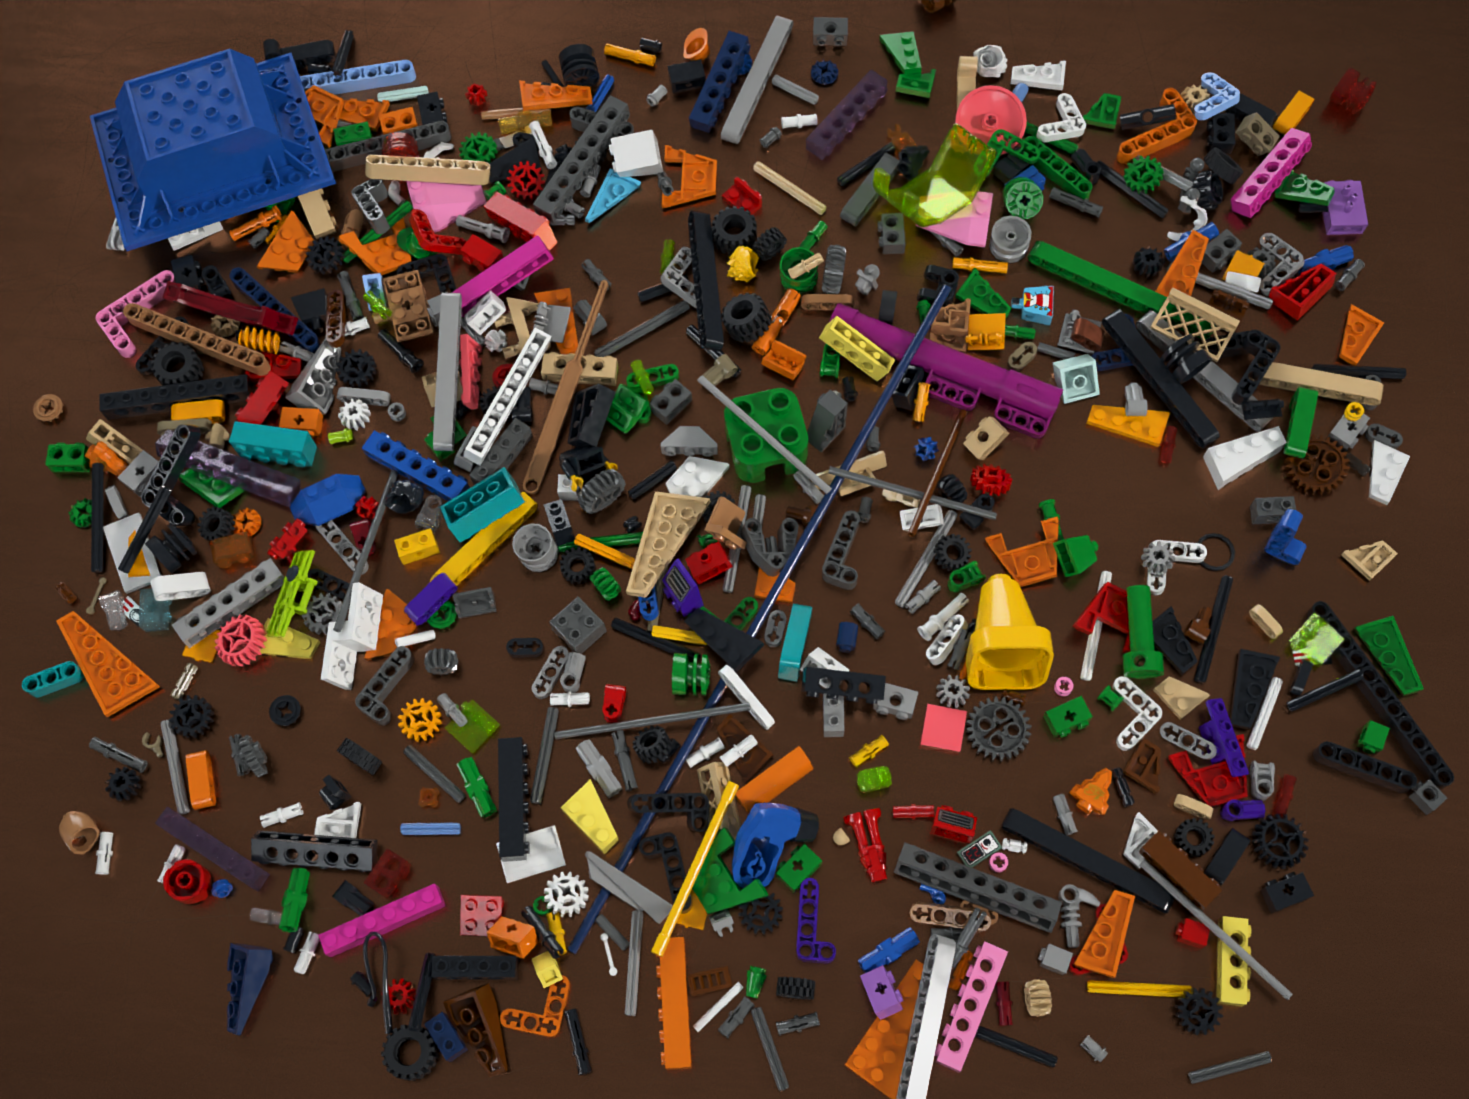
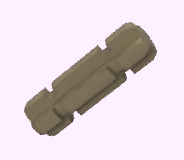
[170,663,198,700]

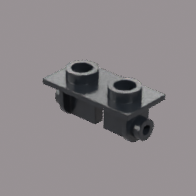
[1241,399,1284,420]

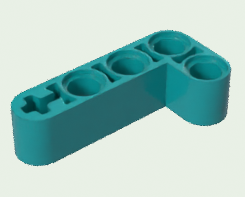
[778,603,813,682]

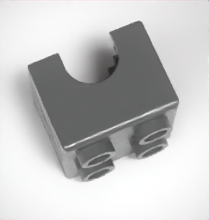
[549,596,607,654]

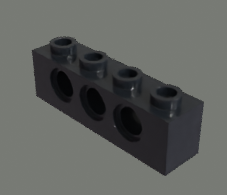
[801,667,886,704]
[431,956,520,980]

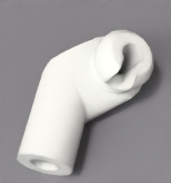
[388,180,405,206]

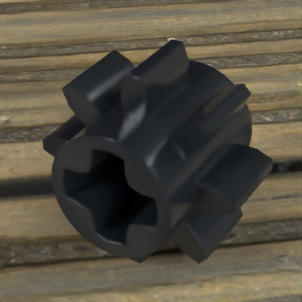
[554,144,572,165]

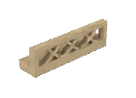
[697,762,741,840]

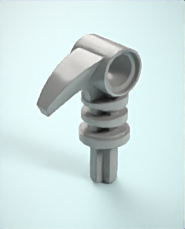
[1058,884,1100,948]

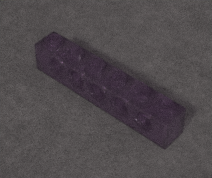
[806,70,888,160]
[155,806,270,891]

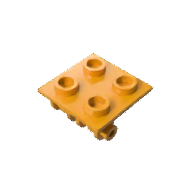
[966,313,1006,351]

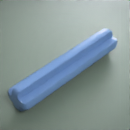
[400,823,461,835]

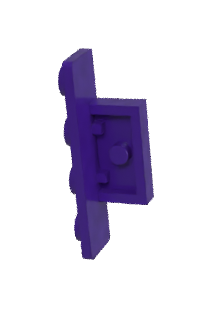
[1199,698,1249,777]

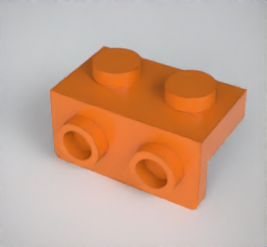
[761,340,806,380]

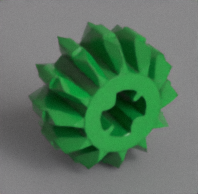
[590,567,621,600]

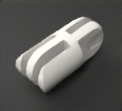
[106,218,125,251]

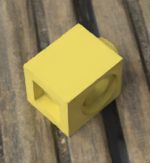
[532,951,563,988]

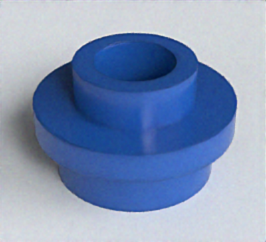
[211,879,233,898]

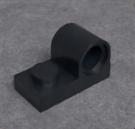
[319,775,352,810]

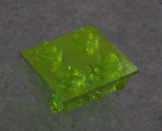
[1289,612,1345,668]
[445,699,500,754]

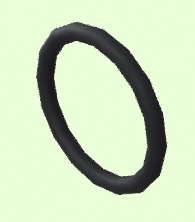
[1195,533,1235,571]

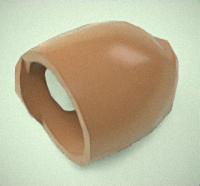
[59,811,100,855]

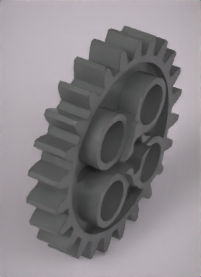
[966,696,1032,762]

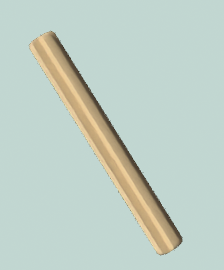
[753,161,826,215]

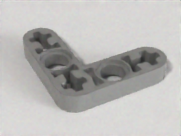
[1260,233,1304,296]
[660,247,696,308]

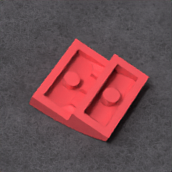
[920,704,967,752]

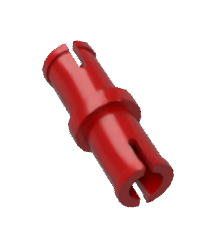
[893,803,934,820]

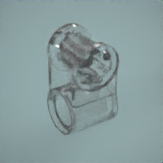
[415,495,444,533]

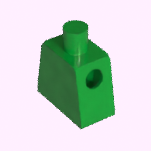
[1053,535,1098,577]

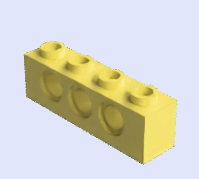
[819,316,895,381]
[1216,916,1251,1007]

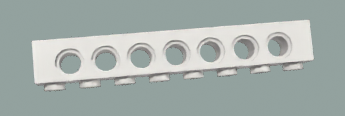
[464,328,552,466]

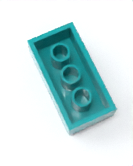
[229,421,317,468]
[440,467,525,543]

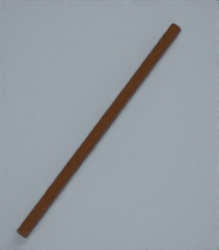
[908,409,967,537]

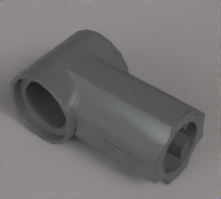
[573,300,607,336]

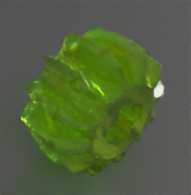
[857,766,892,792]

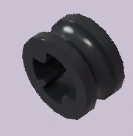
[623,516,642,533]

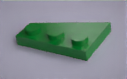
[880,31,922,75]
[1275,169,1335,206]
[955,268,1012,318]

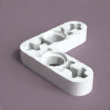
[1036,93,1086,142]
[1147,540,1207,595]
[1112,676,1162,751]

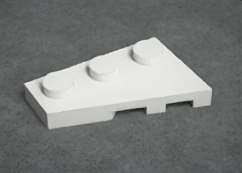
[1010,61,1066,90]

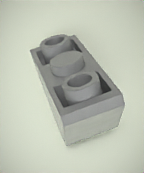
[661,426,718,457]

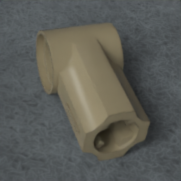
[699,354,738,386]

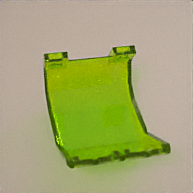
[873,123,996,228]

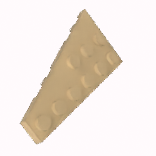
[626,491,711,598]

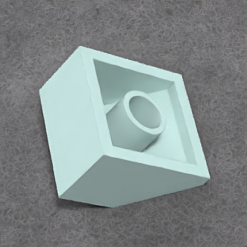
[1053,354,1100,404]

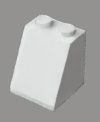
[609,130,663,177]

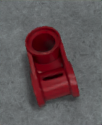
[350,518,376,557]

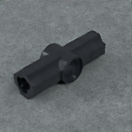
[1120,104,1176,130]

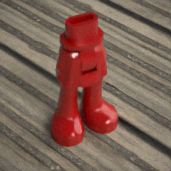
[843,808,888,882]

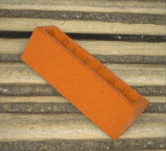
[735,746,813,814]

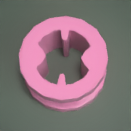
[1054,677,1073,696]
[989,853,1008,873]

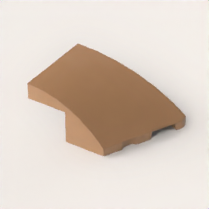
[930,299,971,354]

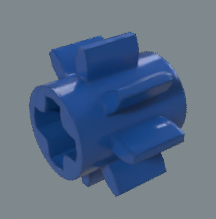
[914,437,939,461]

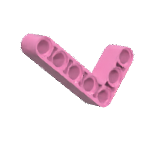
[96,270,176,358]

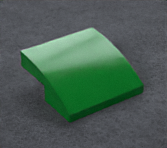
[606,383,650,433]

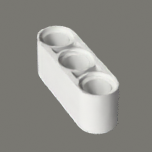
[150,572,211,601]

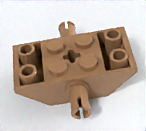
[372,270,434,342]

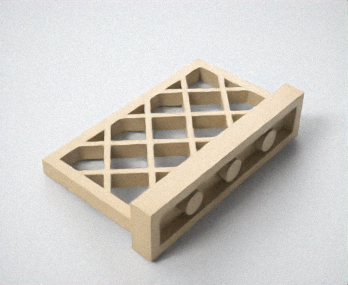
[1150,287,1240,362]

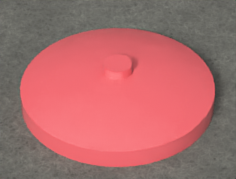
[955,85,1027,157]

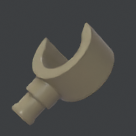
[142,732,163,758]

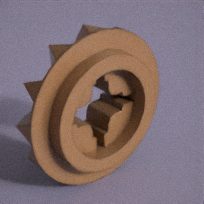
[33,394,64,422]

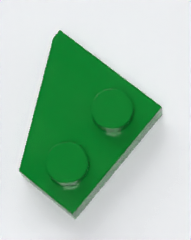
[1083,93,1122,129]

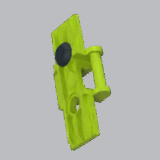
[266,550,318,637]

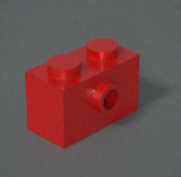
[460,234,504,272]
[685,541,733,584]

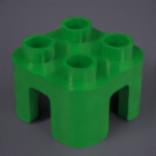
[724,388,808,483]

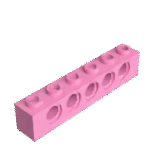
[934,941,1008,1073]

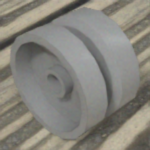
[989,216,1032,263]

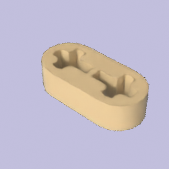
[1249,604,1283,639]
[1173,794,1214,820]

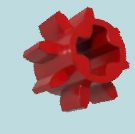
[465,83,488,106]
[355,496,379,520]

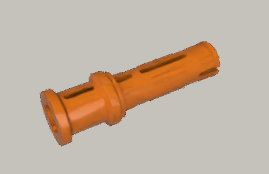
[229,205,283,241]

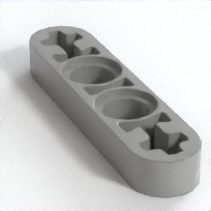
[316,520,369,575]

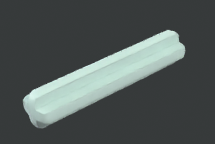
[377,86,429,102]

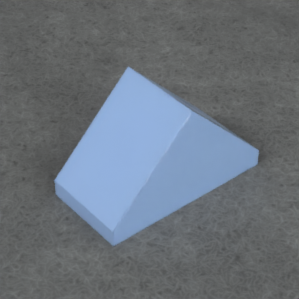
[362,273,387,311]

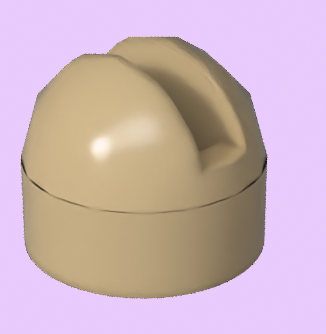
[833,828,850,845]

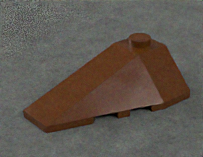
[443,983,508,1077]

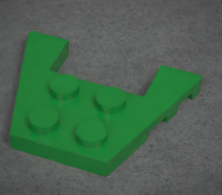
[692,827,769,914]

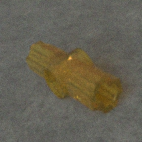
[498,110,553,135]

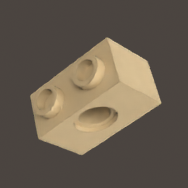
[963,416,1010,460]

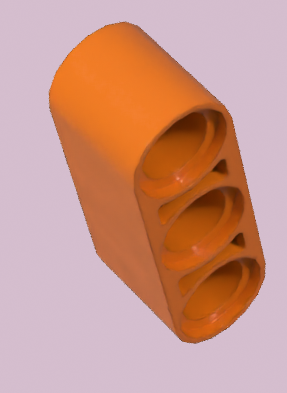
[186,750,216,810]

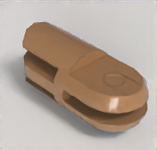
[341,209,364,248]

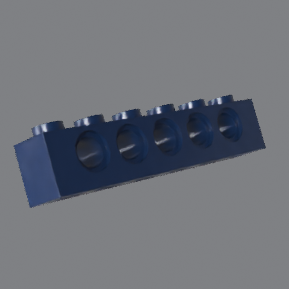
[689,31,751,133]

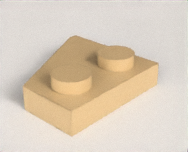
[882,489,921,508]
[1342,540,1398,581]
[1153,676,1210,720]

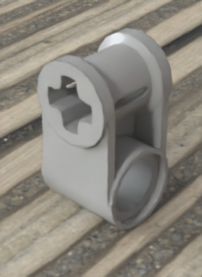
[1250,761,1275,802]

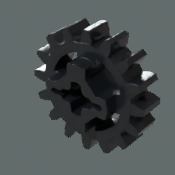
[306,236,345,275]
[336,349,377,388]
[169,695,214,738]
[738,890,783,935]
[1175,987,1223,1035]

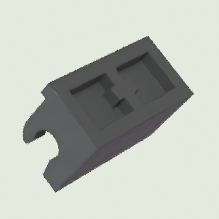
[453,587,497,619]

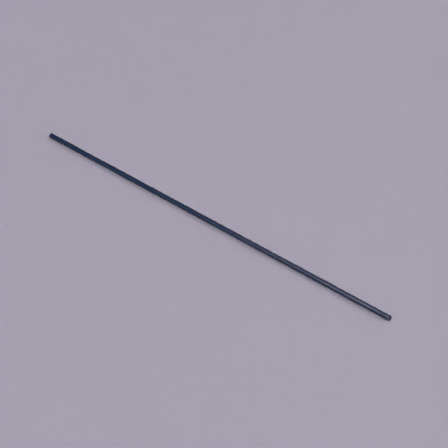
[567,285,952,954]

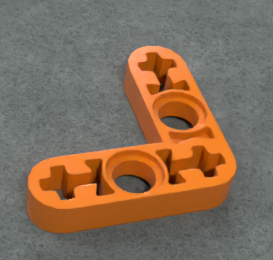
[500,975,570,1037]

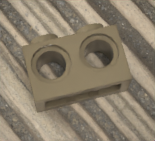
[1235,112,1280,156]

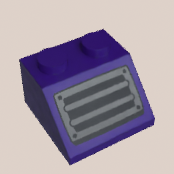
[662,558,704,617]

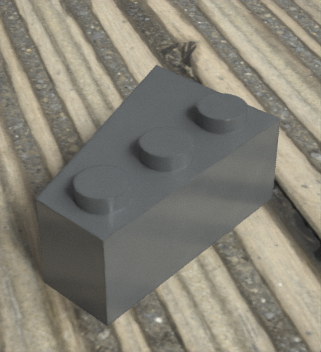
[807,390,848,453]

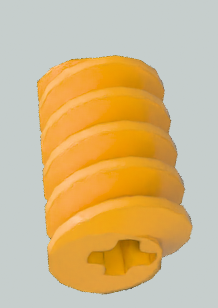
[238,326,280,354]

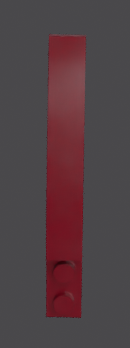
[162,281,298,336]

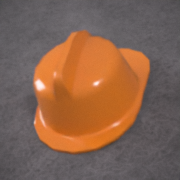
[683,28,710,65]

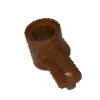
[786,505,822,530]
[1184,606,1212,644]

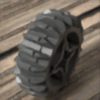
[822,244,846,294]
[577,469,626,514]

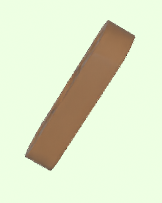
[801,294,854,310]

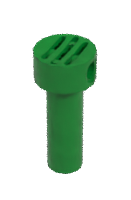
[1123,585,1164,679]

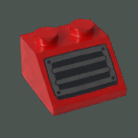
[930,805,977,844]

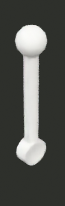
[600,933,618,976]

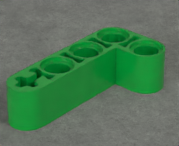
[1284,387,1318,459]

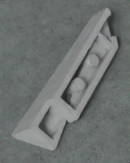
[585,851,673,924]

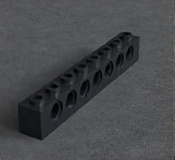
[99,374,254,420]

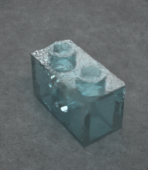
[139,588,172,632]

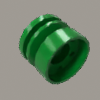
[1002,177,1044,219]
[780,247,818,295]
[672,653,711,696]

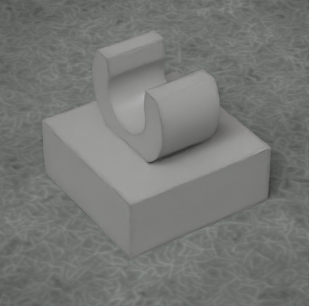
[709,909,734,937]

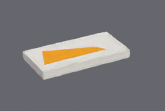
[103,512,162,594]

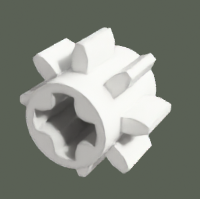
[485,329,507,352]

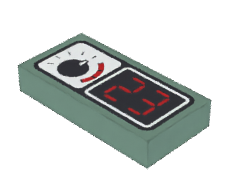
[956,830,1002,868]

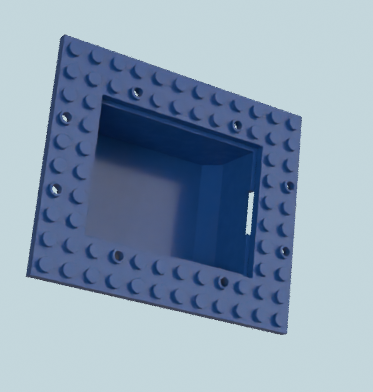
[90,49,336,251]

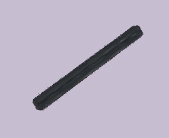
[91,463,104,573]
[1194,575,1233,684]

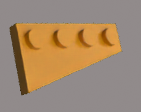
[1086,405,1170,447]

